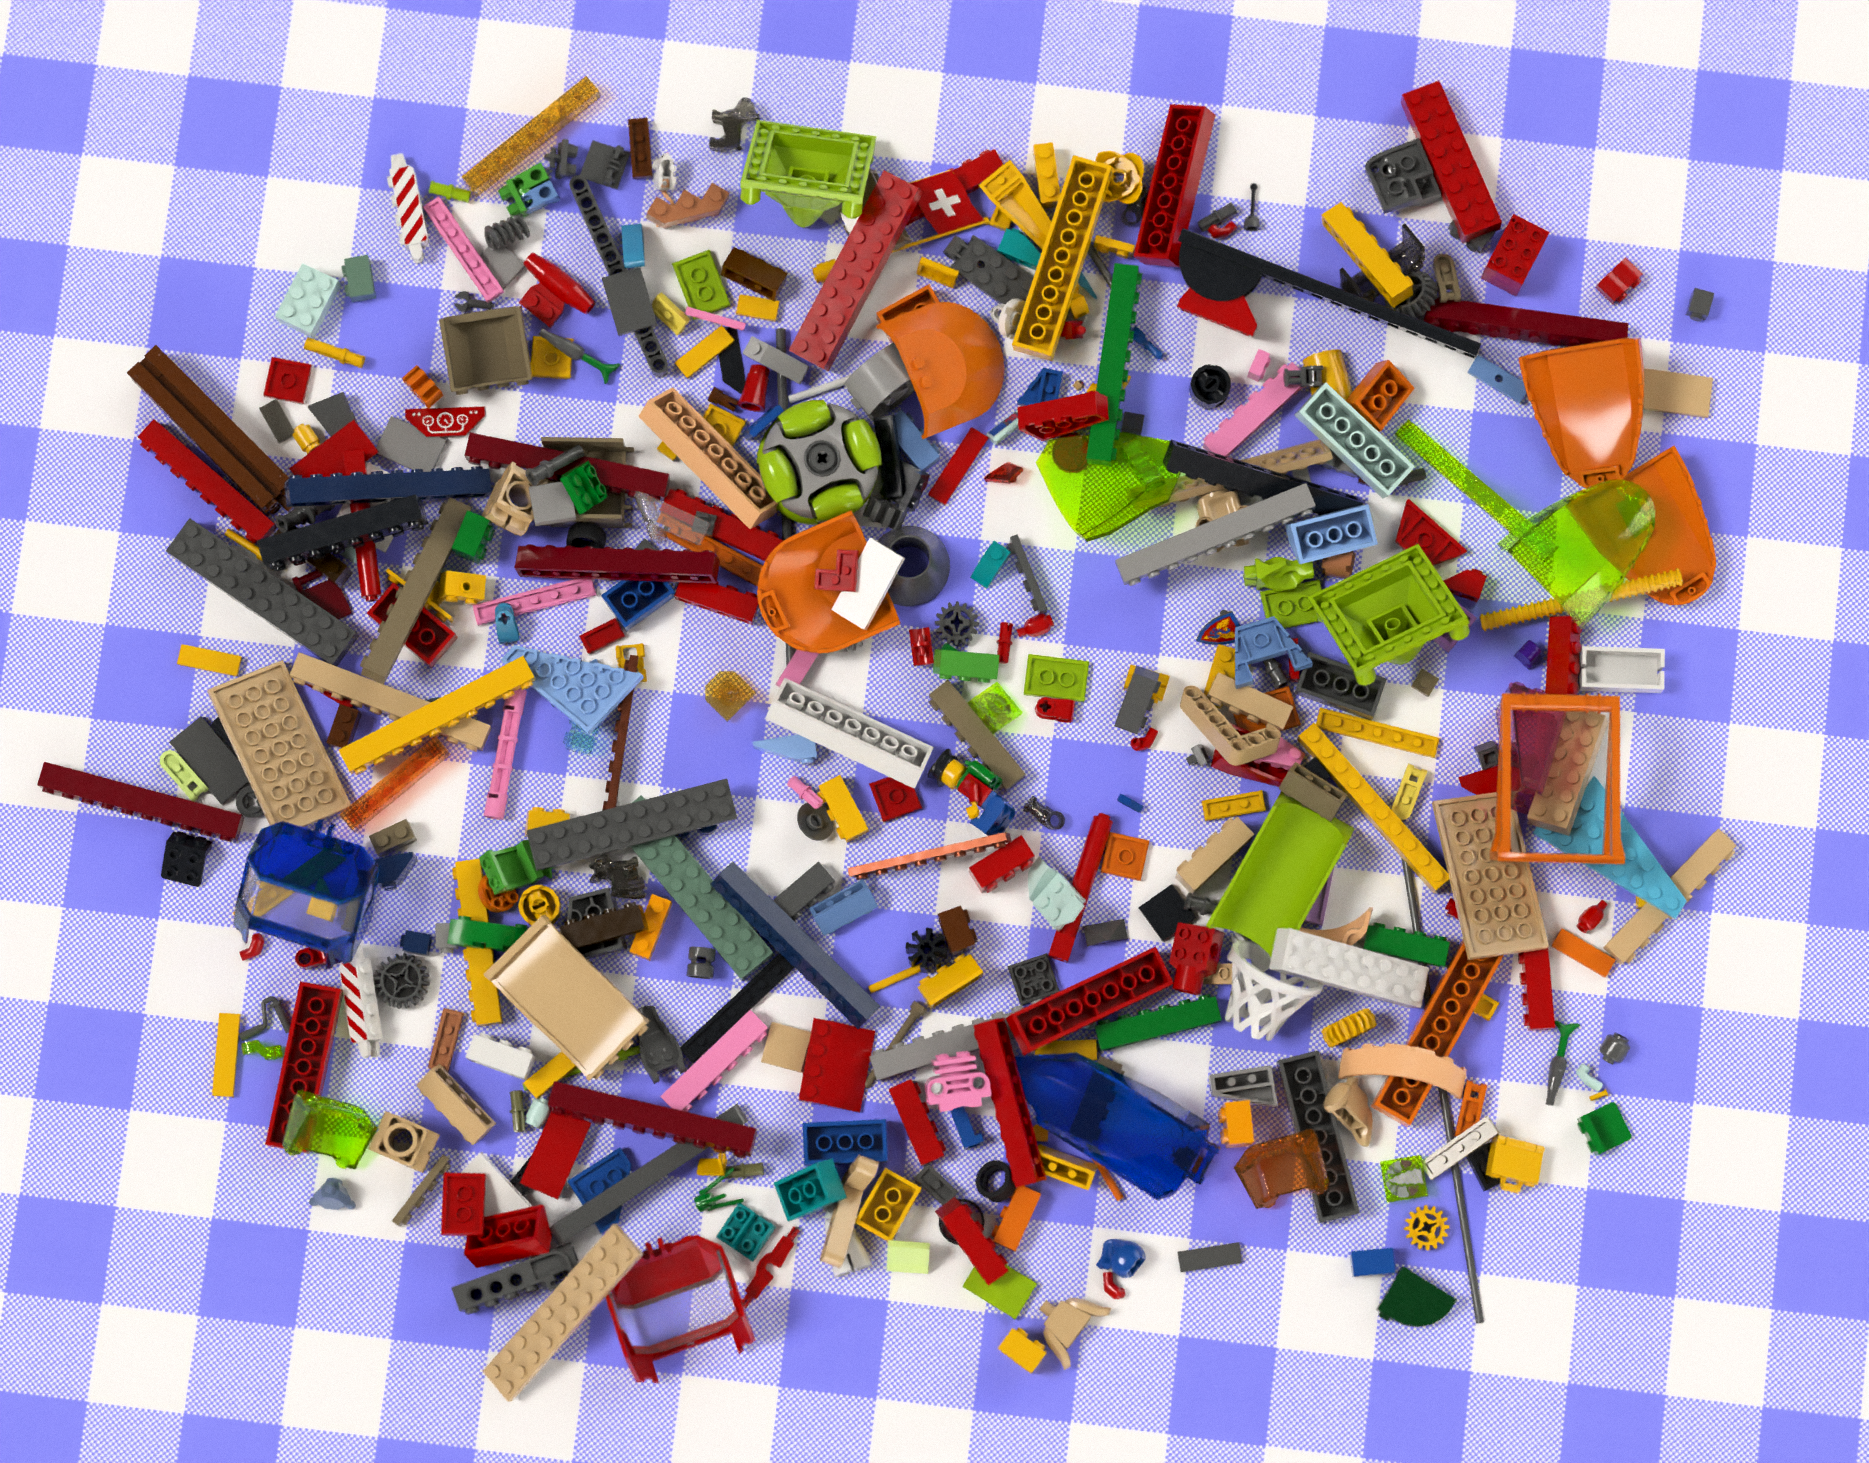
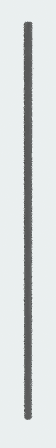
[1401,858,1484,1324]

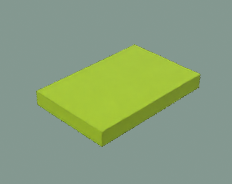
[672,249,731,320]
[1260,579,1322,629]
[1023,654,1089,703]
[962,1265,1037,1320]

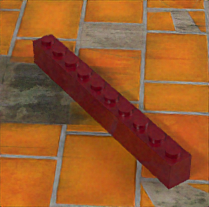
[1423,297,1629,347]
[464,432,670,503]
[514,544,720,584]
[37,762,245,843]
[548,1081,757,1158]

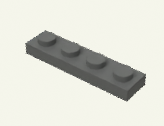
[1007,534,1047,614]

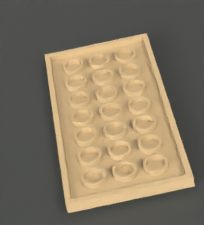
[207,660,352,838]
[1432,790,1549,960]

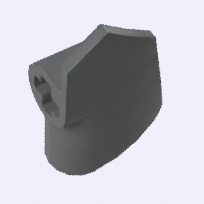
[308,392,358,436]

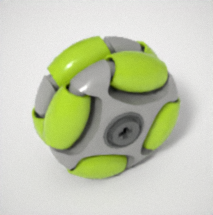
[756,400,882,526]

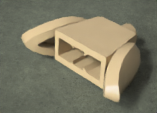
[1324,1077,1373,1147]
[1039,1297,1111,1371]

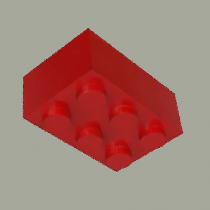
[968,835,1035,893]

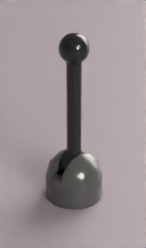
[1244,183,1260,231]

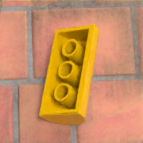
[1302,349,1353,401]

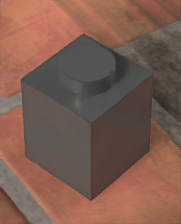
[1686,288,1714,322]

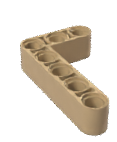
[1180,685,1281,766]
[820,1155,879,1268]

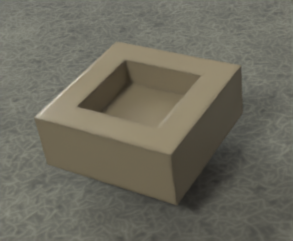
[1411,669,1439,697]

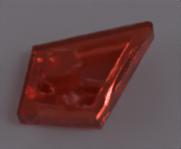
[984,462,1024,484]

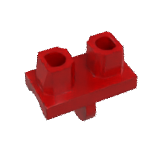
[909,627,934,667]

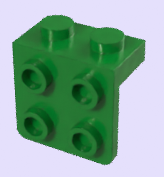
[1577,1102,1632,1156]

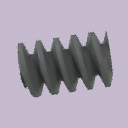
[484,214,530,251]

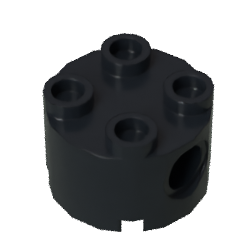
[1189,364,1231,410]

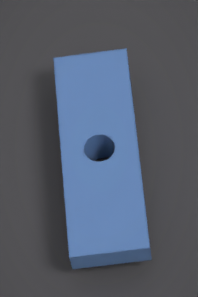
[1467,355,1526,404]

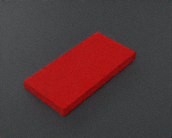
[289,419,379,478]
[520,1111,592,1200]

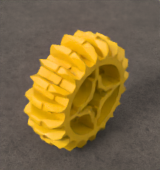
[1321,1008,1377,1048]

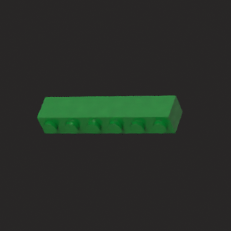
[1095,994,1222,1052]

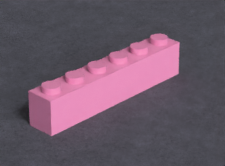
[1203,362,1303,457]
[660,1010,768,1112]

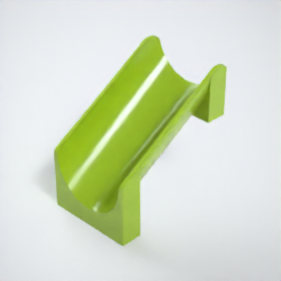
[1206,791,1355,957]

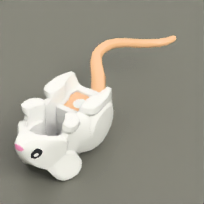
[652,152,677,227]

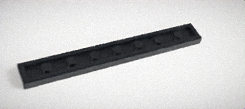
[680,953,795,1064]

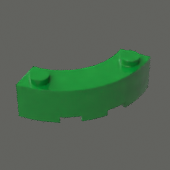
[447,916,528,952]

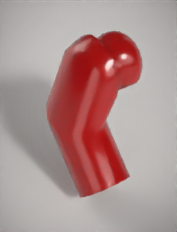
[1208,221,1237,239]

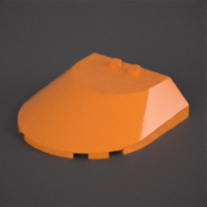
[876,302,1004,439]
[757,510,901,653]

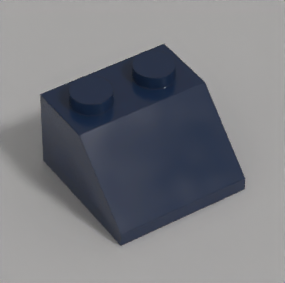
[372,852,418,891]

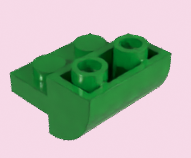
[560,461,608,515]

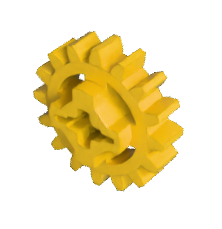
[1403,1205,1450,1251]

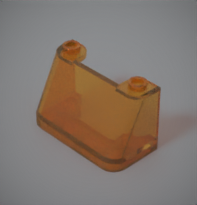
[1234,1129,1330,1209]

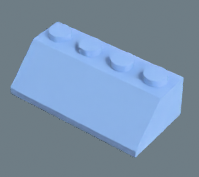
[1285,505,1378,564]

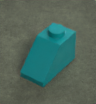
[970,541,1011,589]

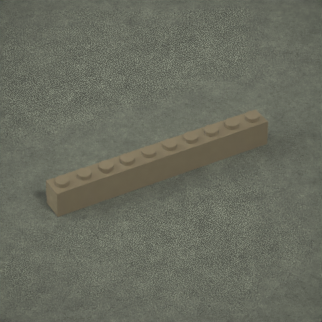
[360,497,472,685]

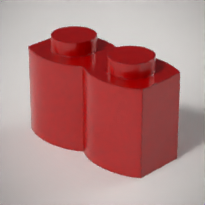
[1595,257,1643,305]

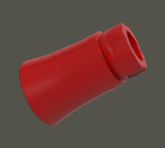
[737,364,770,412]

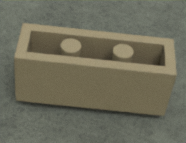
[1278,762,1348,822]

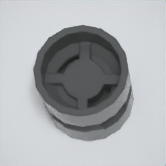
[686,947,716,979]

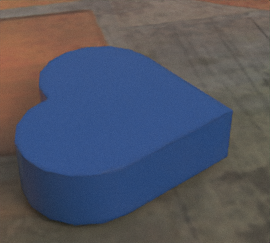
[1117,793,1144,813]

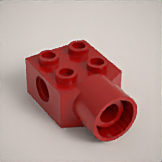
[1169,922,1225,995]

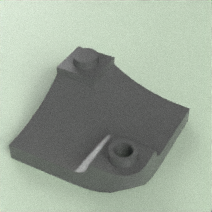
[1365,138,1441,214]

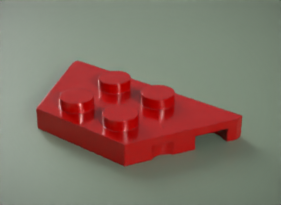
[1395,499,1467,566]

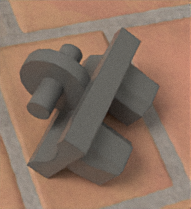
[544,139,578,179]

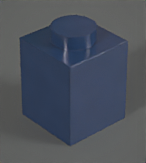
[400,930,433,957]

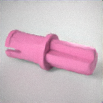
[787,776,823,809]

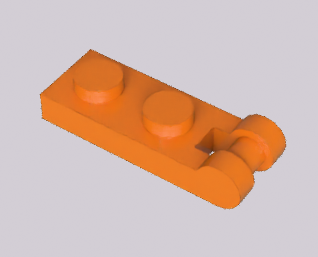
[1454,1080,1487,1137]

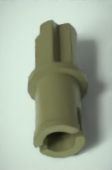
[509,1090,526,1133]
[725,1162,764,1179]

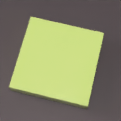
[886,1240,930,1274]

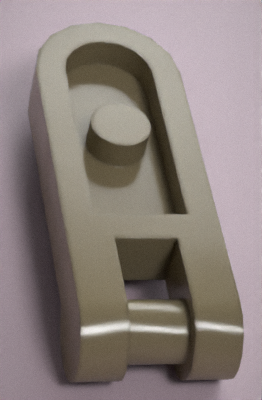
[1433,253,1461,303]

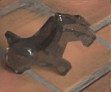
[709,97,761,152]
[589,854,645,899]

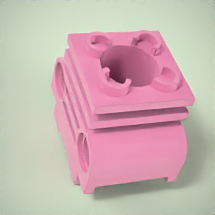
[925,1051,991,1112]

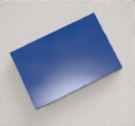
[742,405,784,440]

